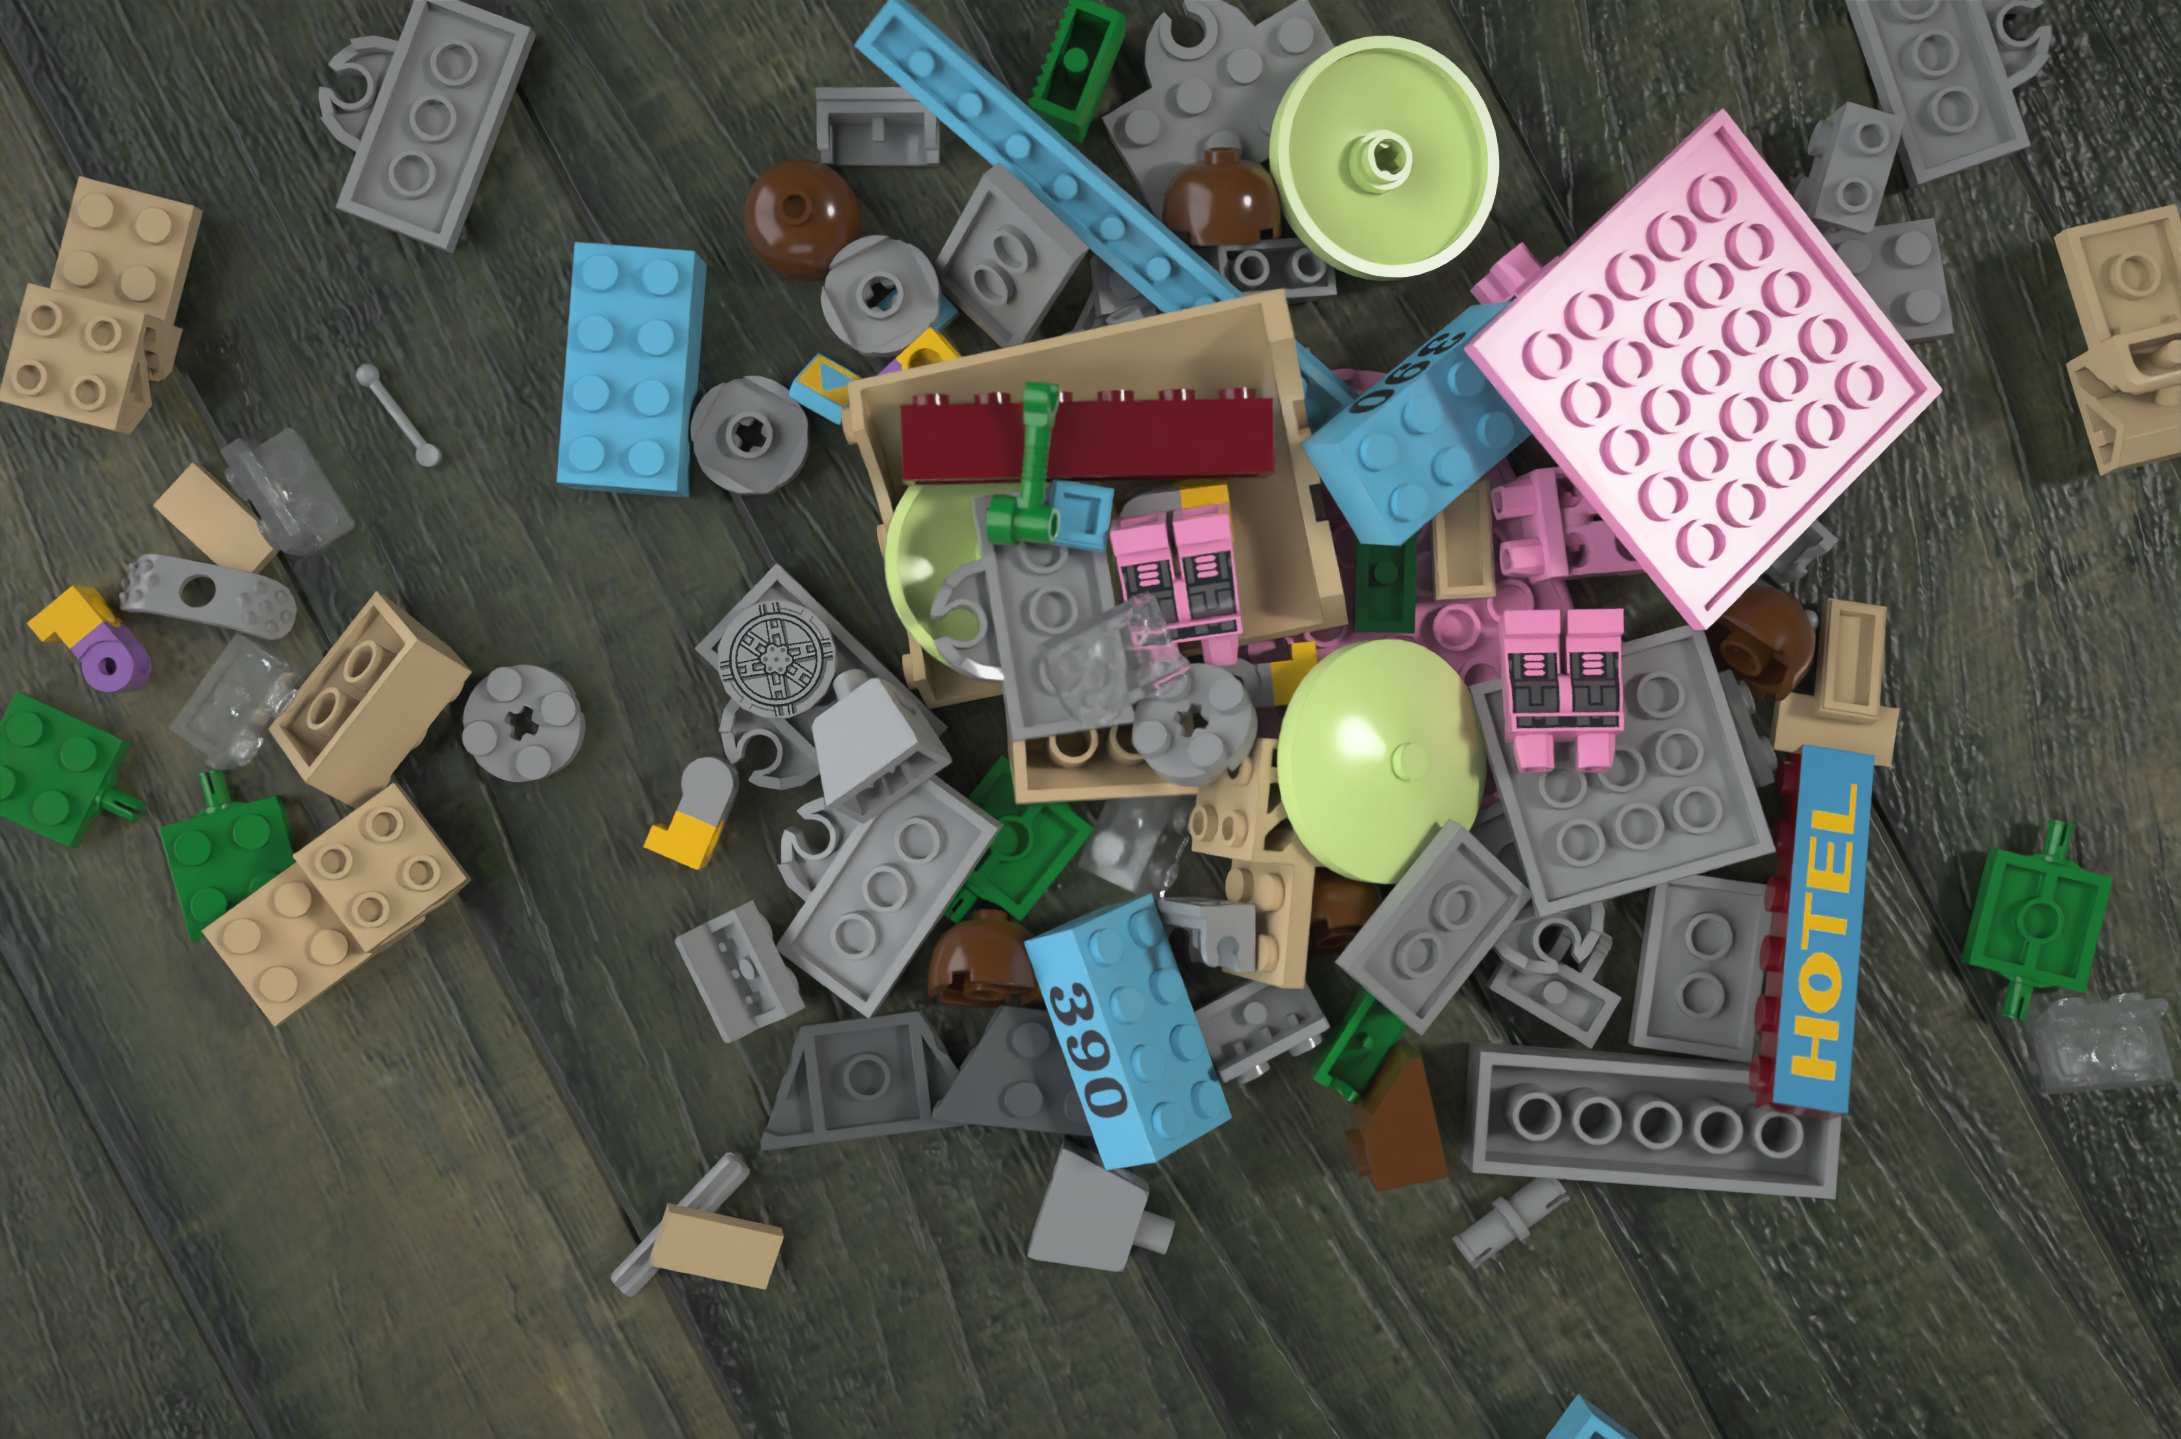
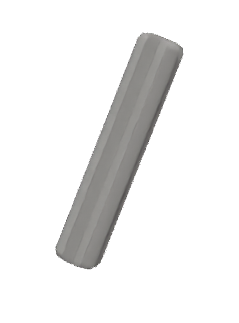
[611,1152,750,1297]

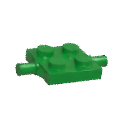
[0,691,146,848]
[944,755,1095,924]
[159,768,298,942]
[1961,819,2113,1021]

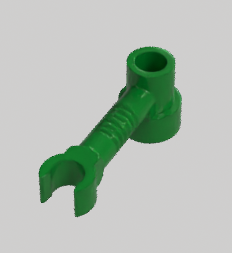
[987,381,1060,547]

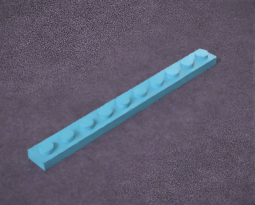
[854,0,1360,435]

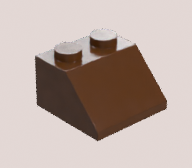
[1344,1040,1449,1192]

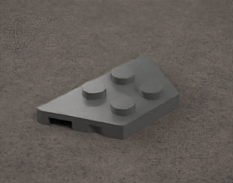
[932,1005,1093,1137]
[760,1009,970,1151]

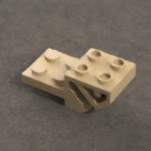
[0,176,203,435]
[2054,204,2181,476]
[1189,737,1326,989]
[202,782,472,1027]

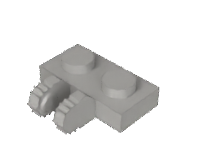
[1485,927,1622,1049]

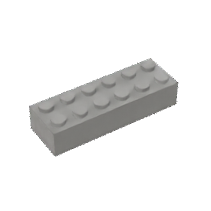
[1461,1042,1842,1199]

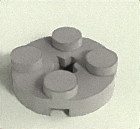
[821,235,942,358]
[690,376,811,496]
[1132,663,1258,787]
[462,665,586,782]

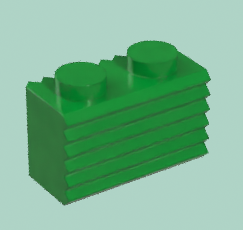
[1028,0,1126,143]

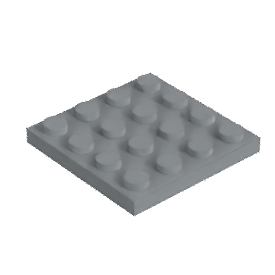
[1468,625,1776,919]

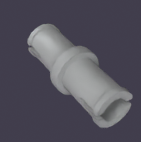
[1452,1177,1570,1270]

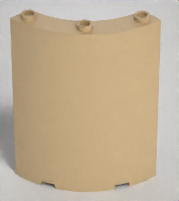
[841,288,1348,709]

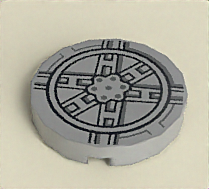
[718,600,838,718]

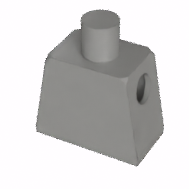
[812,669,952,824]
[1027,1138,1175,1272]

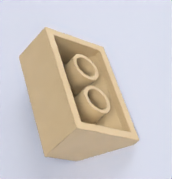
[268,591,472,809]
[1005,675,1199,804]

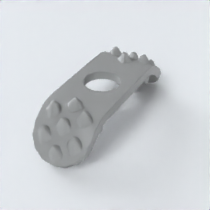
[119,554,297,640]

